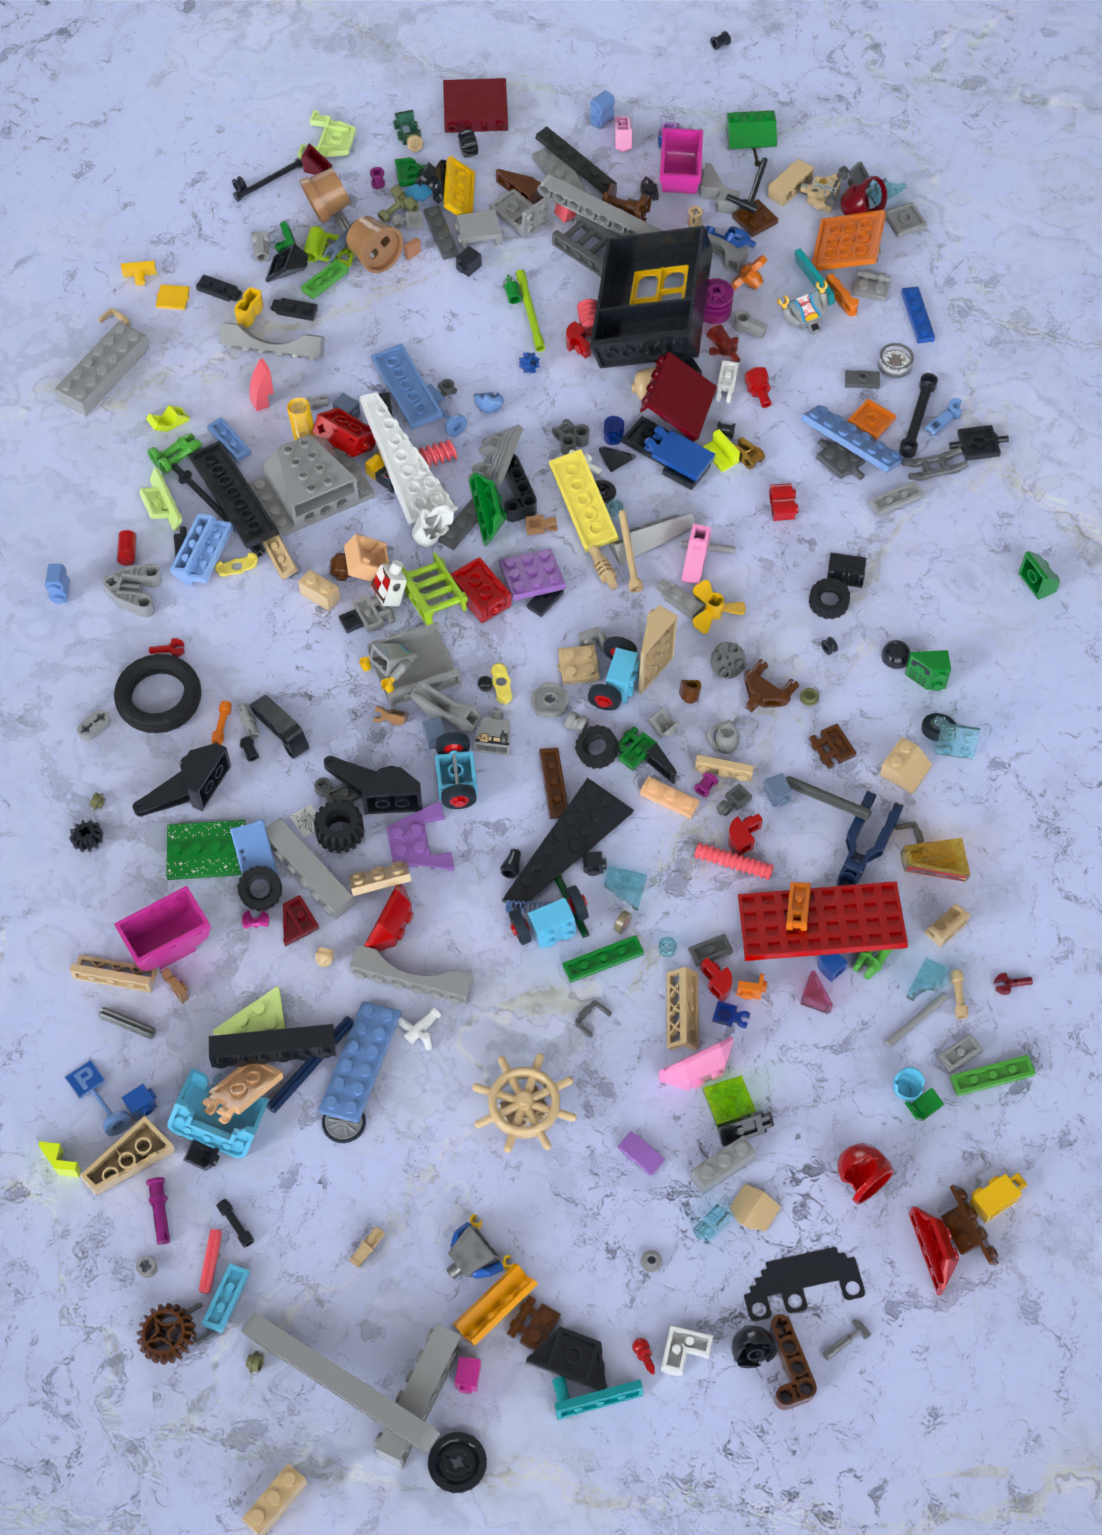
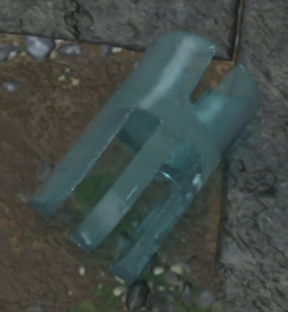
[693,1203,734,1244]

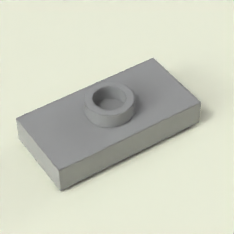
[937,1034,983,1074]

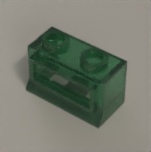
[393,109,421,145]

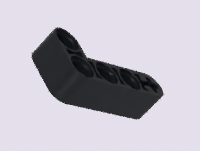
[504,454,537,522]
[249,694,309,759]

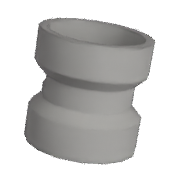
[564,711,590,734]

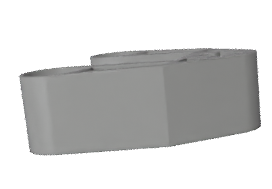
[103,564,162,618]

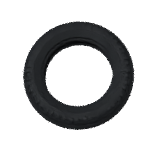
[114,654,201,733]

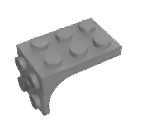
[490,189,549,238]

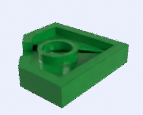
[395,157,425,187]

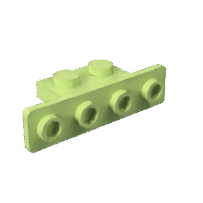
[139,468,182,531]

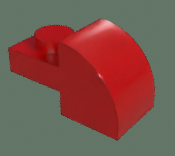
[566,321,591,359]
[700,957,732,1003]

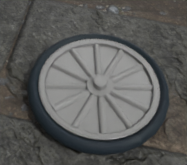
[322,1112,366,1143]

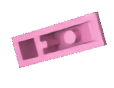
[614,117,632,152]

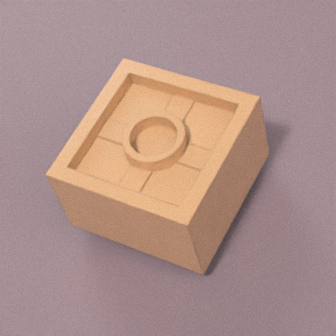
[344,534,389,582]

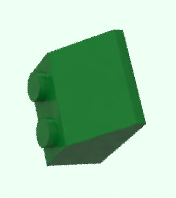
[1018,551,1060,600]

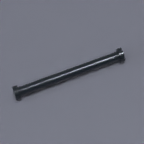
[233,158,303,202]

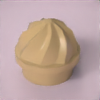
[315,947,335,967]

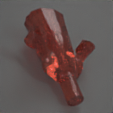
[706,324,741,363]

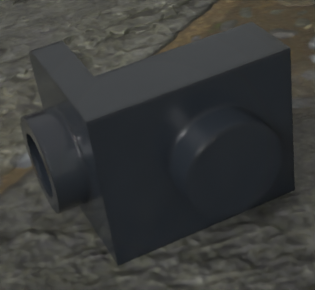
[183,1140,220,1171]

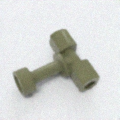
[377,185,420,224]

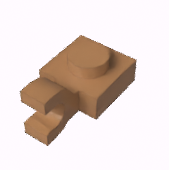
[525,515,557,535]
[373,705,409,726]

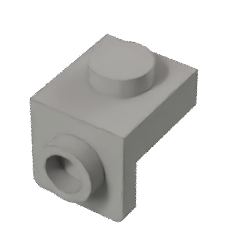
[647,708,680,738]

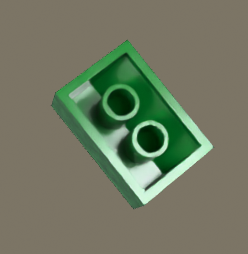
[726,110,777,149]

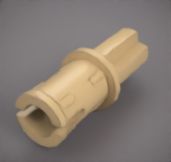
[349,1227,385,1268]

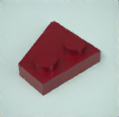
[282,895,319,947]

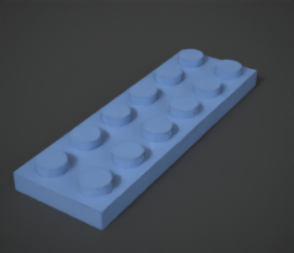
[371,343,443,430]
[800,405,905,473]
[319,1001,401,1123]

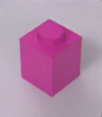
[455,1357,481,1394]

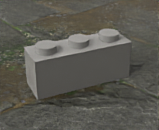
[691,1136,756,1195]

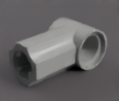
[251,231,270,263]
[733,310,768,339]

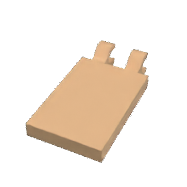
[202,1064,283,1124]

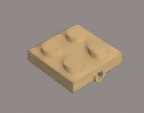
[558,645,600,685]

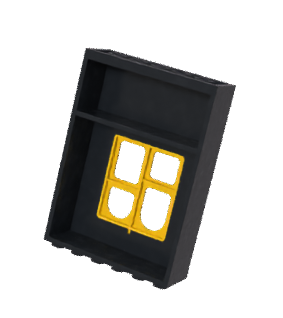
[590,225,713,368]

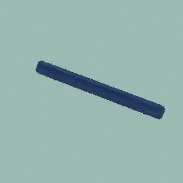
[267,1016,354,1113]

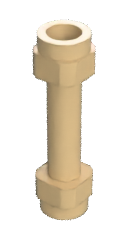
[950,970,968,1019]

